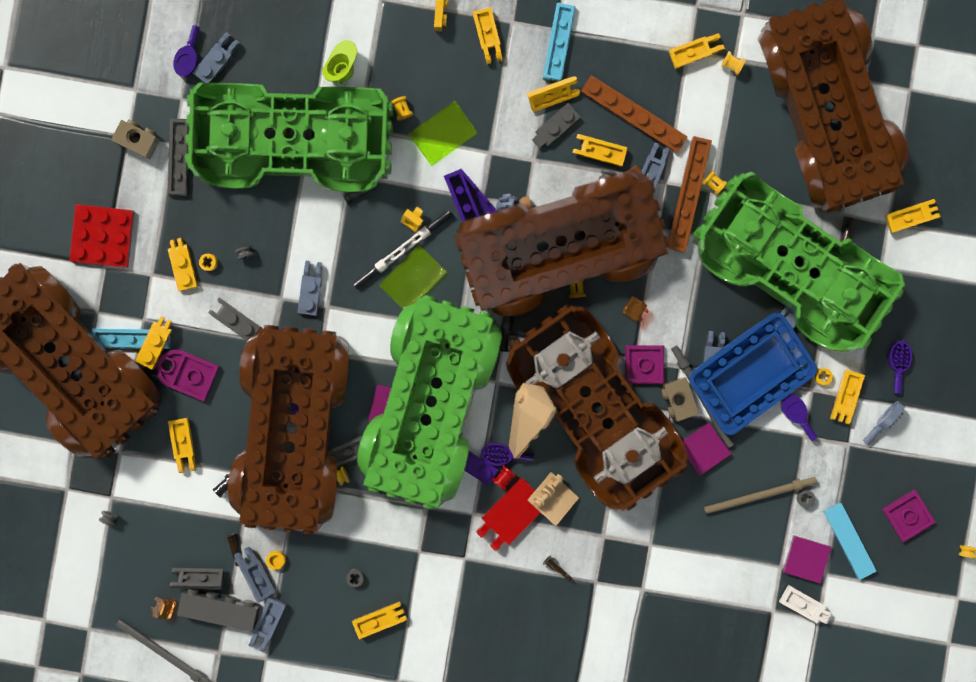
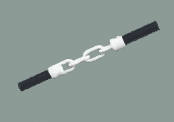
[352,209,453,289]

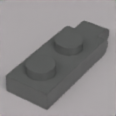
[532,103,581,149]

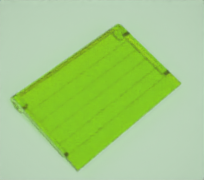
[409,101,477,166]
[379,245,447,309]

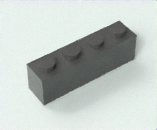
[177,589,260,632]

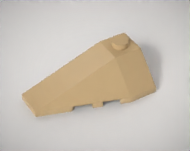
[509,383,556,459]

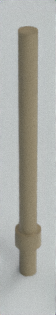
[704,477,817,514]

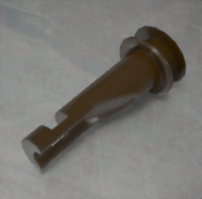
[840,217,853,242]
[225,533,239,566]
[543,555,572,581]

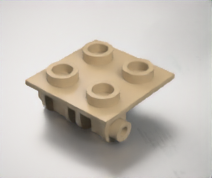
[527,472,579,526]

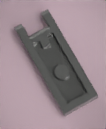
[208,297,261,341]
[169,568,224,590]

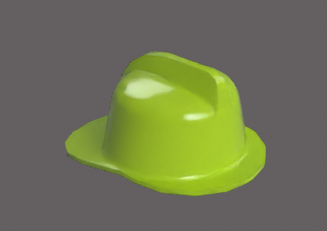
[322,40,357,84]

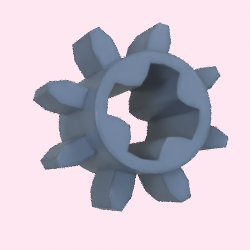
[496,193,520,211]

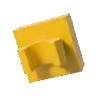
[401,207,423,232]

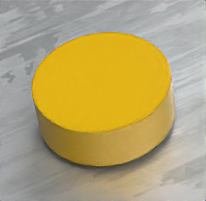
[266,550,286,570]

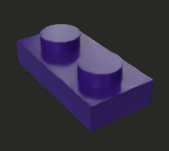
[464,450,498,486]

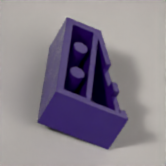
[444,169,497,221]

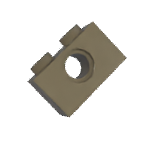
[111,119,160,160]
[661,377,699,422]

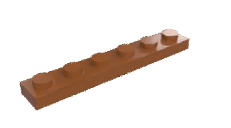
[580,75,688,154]
[667,136,712,253]

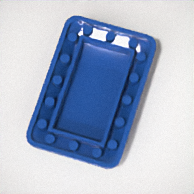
[689,313,817,435]

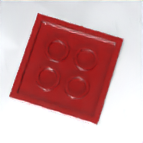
[69,204,134,268]

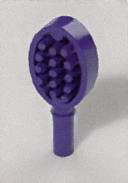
[173,25,200,78]
[887,341,912,394]
[780,394,818,441]
[481,442,534,466]

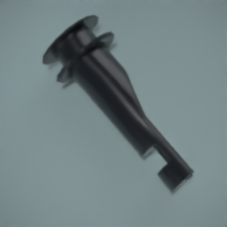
[343,188,375,205]

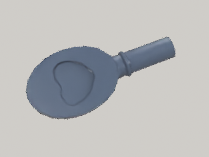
[863,401,905,445]

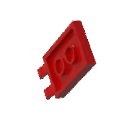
[476,477,541,551]

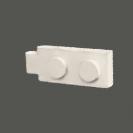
[779,585,832,624]

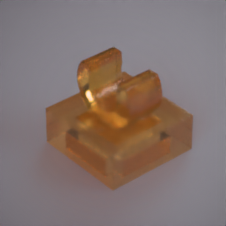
[622,296,649,321]
[151,597,177,619]

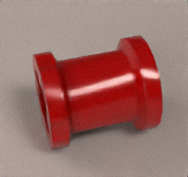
[492,465,517,491]

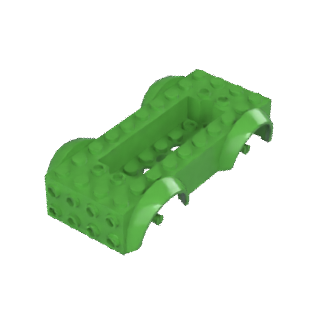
[185,83,393,193]
[692,172,905,352]
[357,295,502,509]

